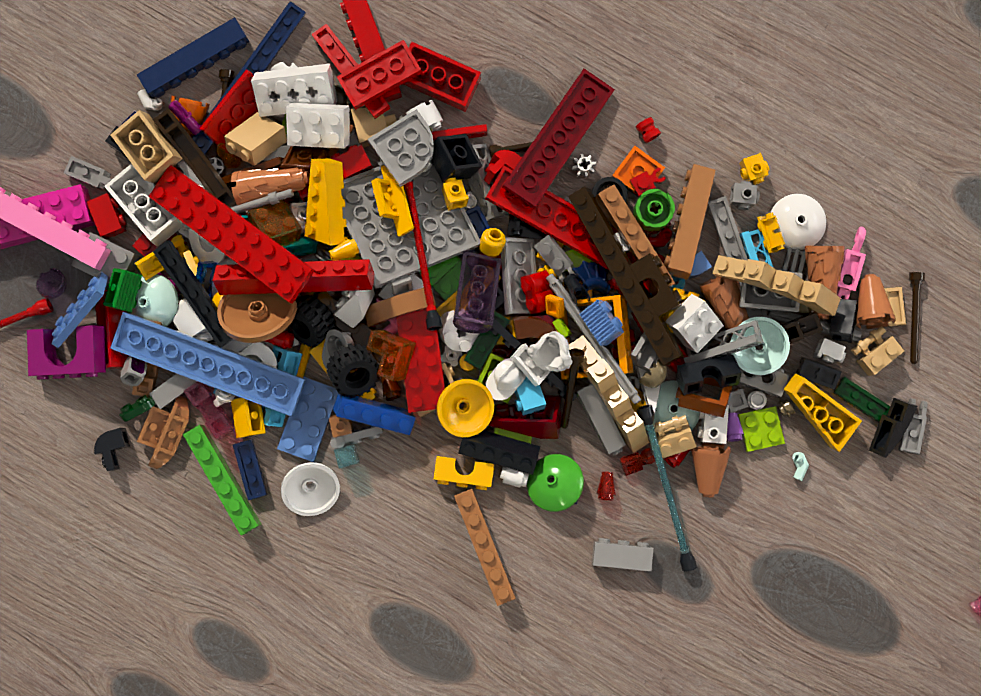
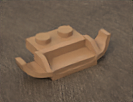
[137,396,189,469]

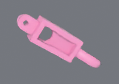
[837,227,866,299]

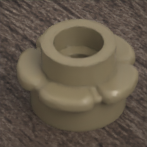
[778,399,795,417]

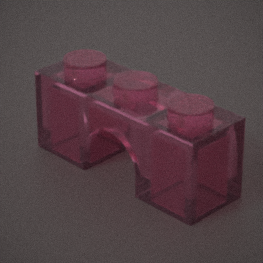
[184,381,235,439]

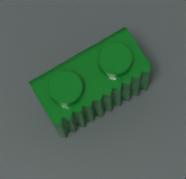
[103,268,142,313]

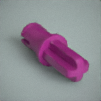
[168,100,201,135]

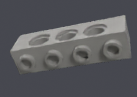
[727,354,789,398]

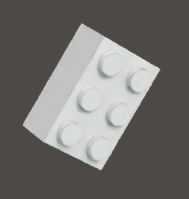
[286,103,350,149]

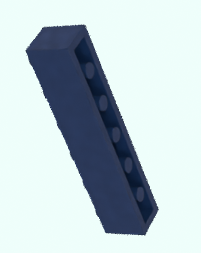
[136,17,249,99]

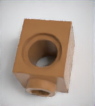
[329,415,354,437]

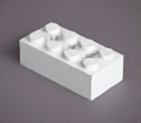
[251,64,338,117]
[104,163,183,247]

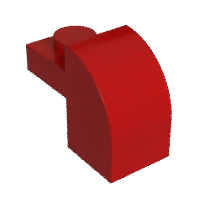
[484,150,522,185]

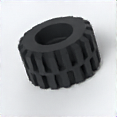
[287,294,335,347]
[326,344,381,398]

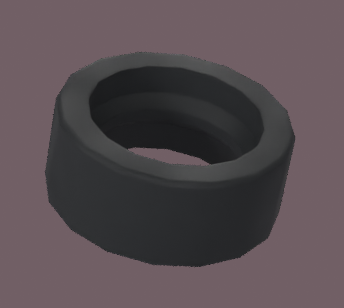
[592,177,628,202]

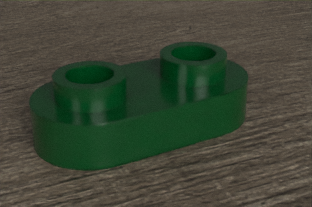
[119,395,155,422]

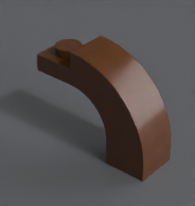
[512,316,560,372]

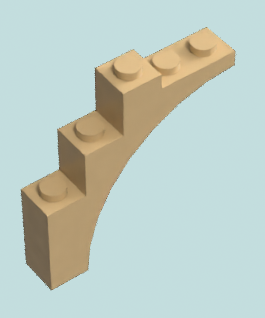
[712,255,841,316]
[569,336,649,453]

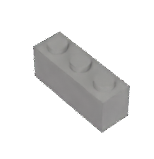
[592,538,654,571]

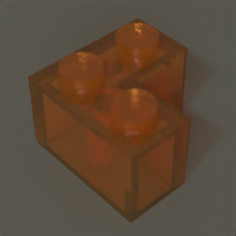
[366,330,416,381]

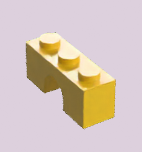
[433,456,494,490]

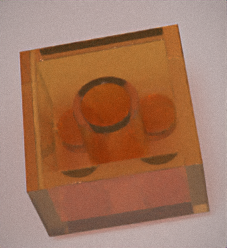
[247,199,302,247]

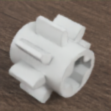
[572,154,596,178]

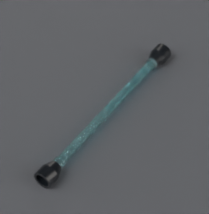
[637,405,697,572]

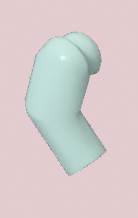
[792,452,809,481]

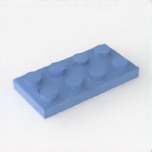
[52,272,108,348]
[277,377,338,462]

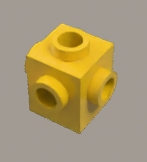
[739,153,769,185]

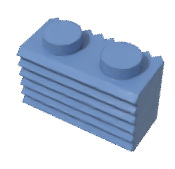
[579,300,624,346]

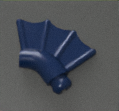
[572,261,611,295]

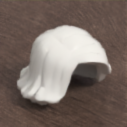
[528,331,572,372]

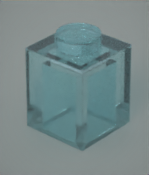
[334,445,360,469]

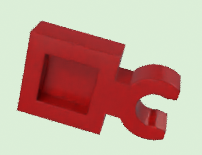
[629,168,666,197]

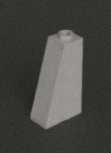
[576,384,626,456]

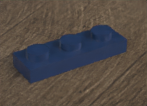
[233,439,268,500]

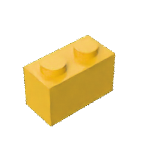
[231,398,266,438]

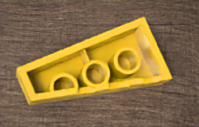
[304,158,347,246]
[784,374,862,452]

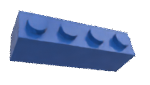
[333,393,416,435]

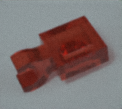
[620,448,655,476]

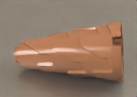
[231,168,310,205]
[805,246,845,319]
[699,276,749,337]

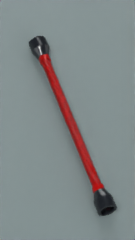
[404,179,443,331]

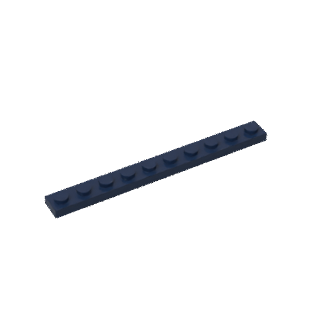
[192,1,306,155]

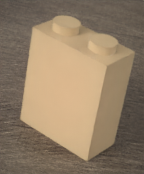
[224,112,287,166]

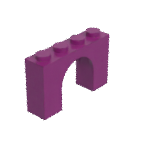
[27,325,106,380]

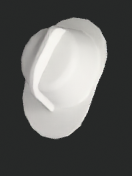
[486,358,526,400]

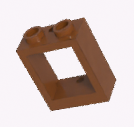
[676,378,732,418]

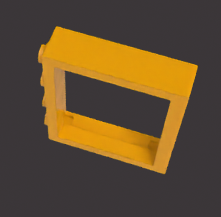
[554,295,634,380]

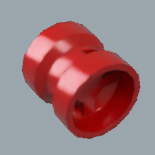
[636,117,661,143]

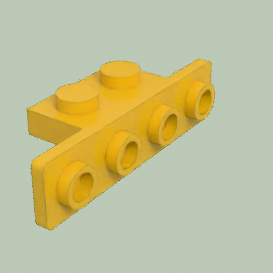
[371,165,414,237]

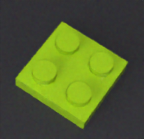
[738,406,785,452]

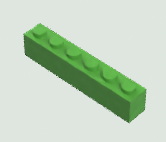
[183,425,262,536]

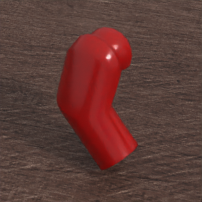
[647,228,672,247]

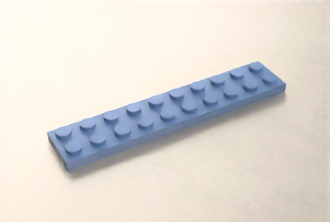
[110,312,306,416]

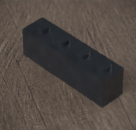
[458,430,541,475]

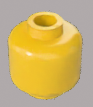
[479,228,506,257]

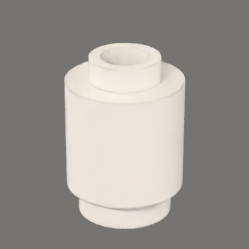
[500,467,529,488]

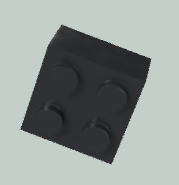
[431,134,483,182]

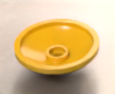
[437,379,494,437]

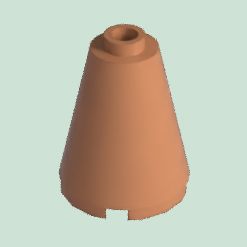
[856,274,896,329]
[691,443,731,498]

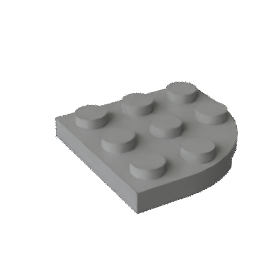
[368,109,434,187]

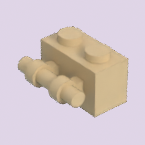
[851,326,904,376]
[648,415,696,459]

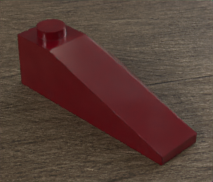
[488,396,562,439]

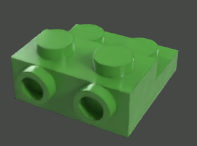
[419,256,474,301]

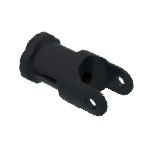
[563,274,590,305]

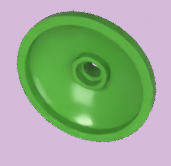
[527,454,584,512]

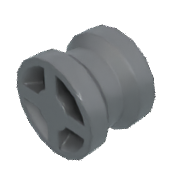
[208,157,227,177]

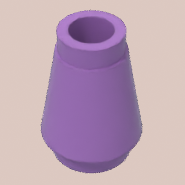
[727,413,744,442]

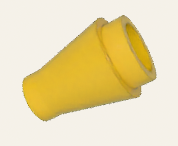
[328,239,359,261]

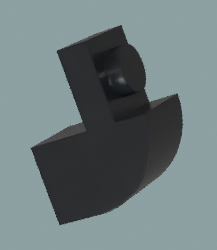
[94,428,130,471]

